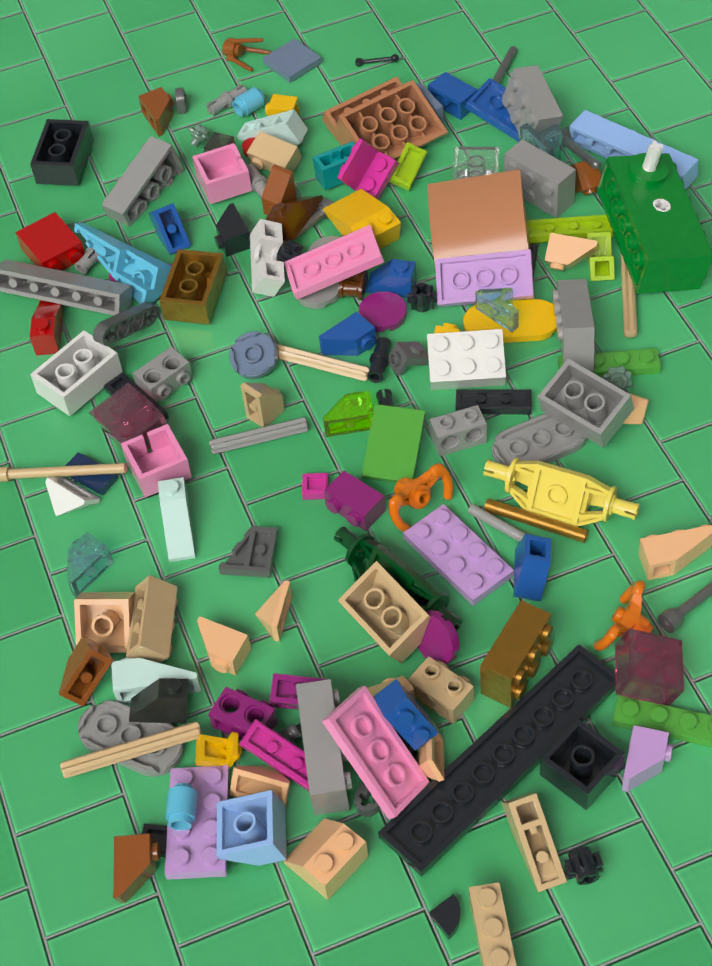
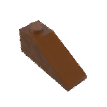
[265,195,323,240]

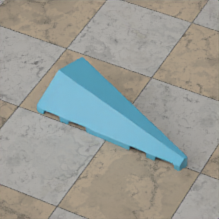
[74,222,172,304]

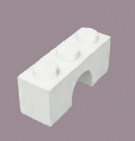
[250,219,285,297]

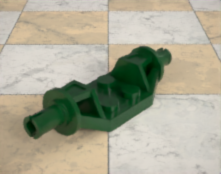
[334,526,463,632]

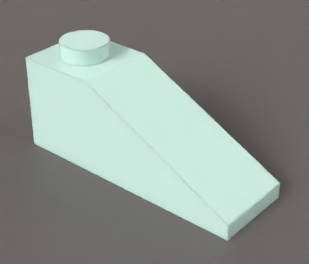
[237,109,308,146]
[158,477,196,562]
[111,658,201,704]

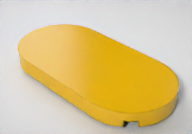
[463,299,557,343]

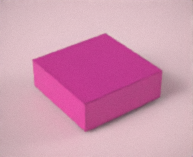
[302,473,329,500]

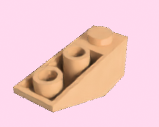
[638,524,712,580]

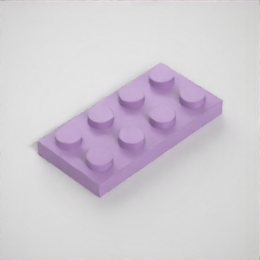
[435,249,534,308]
[403,504,514,606]
[165,765,230,880]

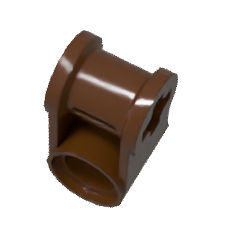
[338,269,368,301]

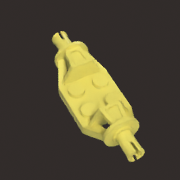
[483,457,640,527]

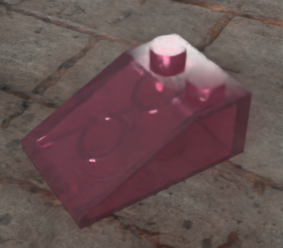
[89,383,168,451]

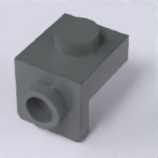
[388,341,429,375]

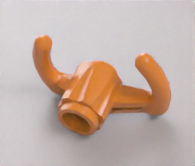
[389,463,453,532]
[593,580,653,651]

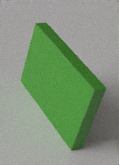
[361,404,426,483]

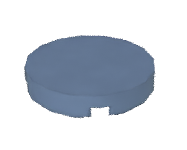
[229,331,278,380]

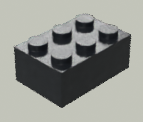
[30,119,94,186]

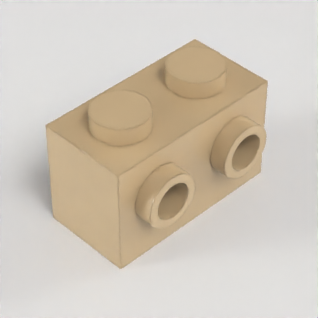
[247,131,302,172]
[408,656,474,724]

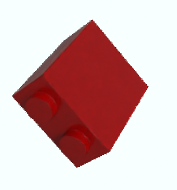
[15,212,85,271]

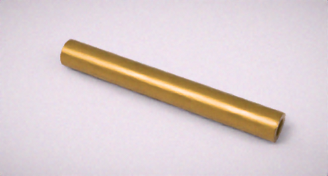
[484,498,589,543]

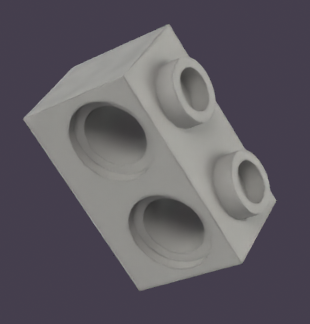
[133,347,193,403]
[429,405,487,457]

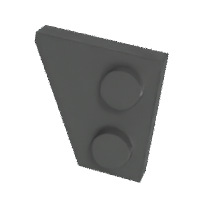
[218,526,279,578]

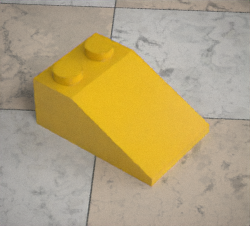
[323,189,401,249]

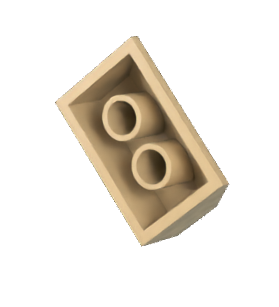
[338,561,431,664]

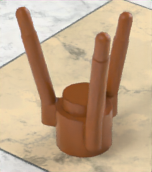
[222,37,271,72]

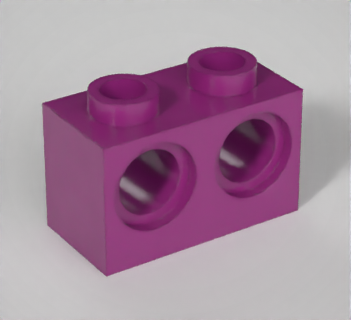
[269,673,328,710]
[208,687,278,741]

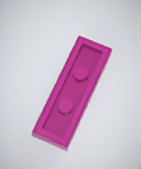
[239,719,309,792]

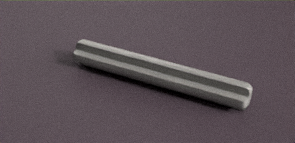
[209,417,308,454]

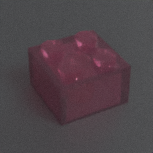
[615,628,684,706]

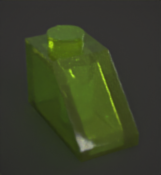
[323,391,374,437]

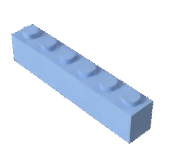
[569,110,698,190]

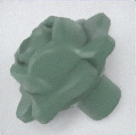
[187,124,211,147]
[603,366,632,392]

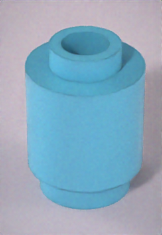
[232,87,265,117]
[165,783,198,830]

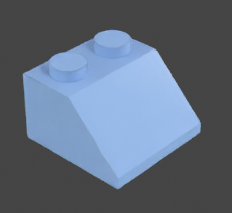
[216,790,287,866]

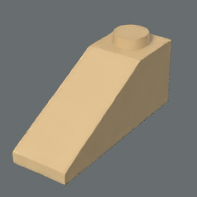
[502,792,567,892]

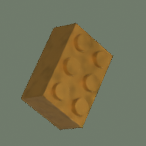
[159,249,227,325]
[480,600,554,708]

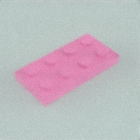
[284,225,384,300]
[322,686,430,819]

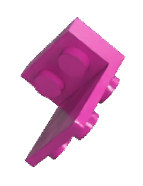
[338,138,399,200]

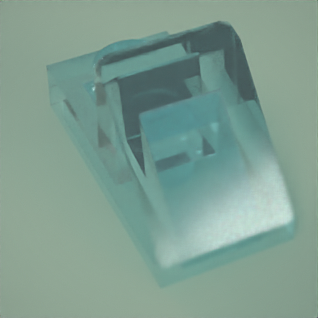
[475,288,519,332]

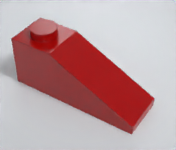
[29,300,64,356]

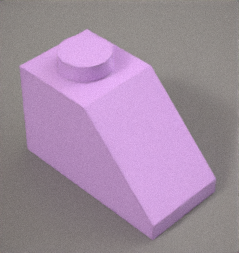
[622,725,673,792]

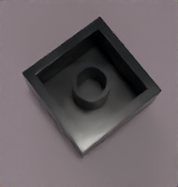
[540,718,625,810]

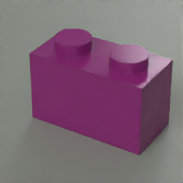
[324,471,386,531]

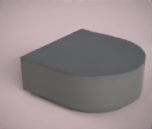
[175,87,187,114]

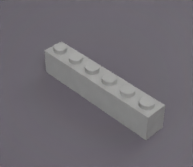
[0,259,132,316]

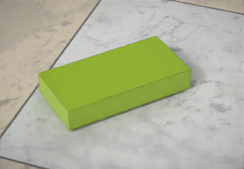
[389,142,427,191]

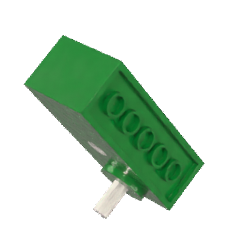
[597,141,712,294]

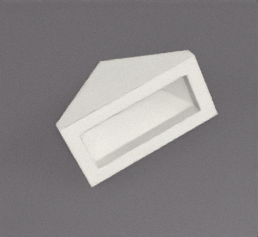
[45,476,100,516]

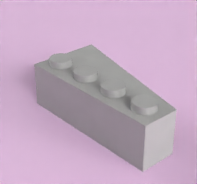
[552,279,595,371]

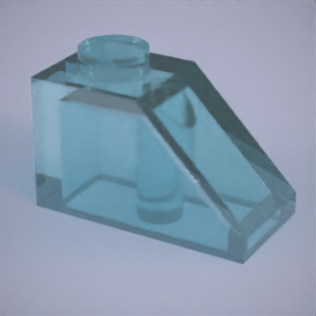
[67,532,114,597]

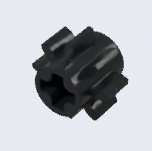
[277,241,304,270]
[407,283,437,313]
[564,846,604,885]

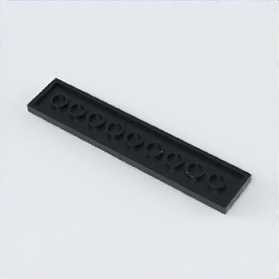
[378,644,622,877]

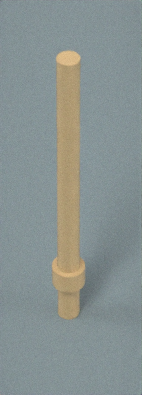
[0,463,127,482]

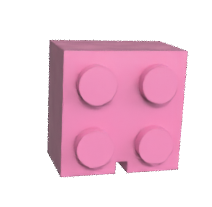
[192,143,252,204]
[121,424,192,498]

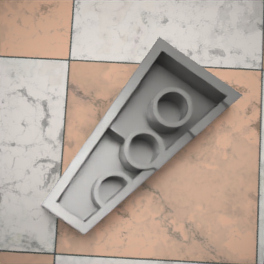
[102,136,185,227]
[296,679,352,816]

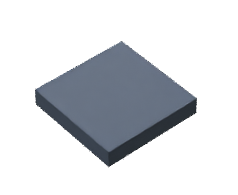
[263,38,322,82]

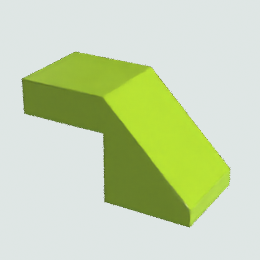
[586,232,615,281]

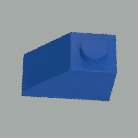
[148,203,191,255]
[365,259,417,298]
[319,312,376,356]

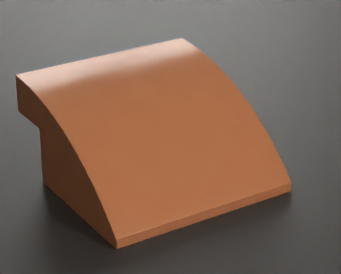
[322,77,448,160]
[428,169,530,270]

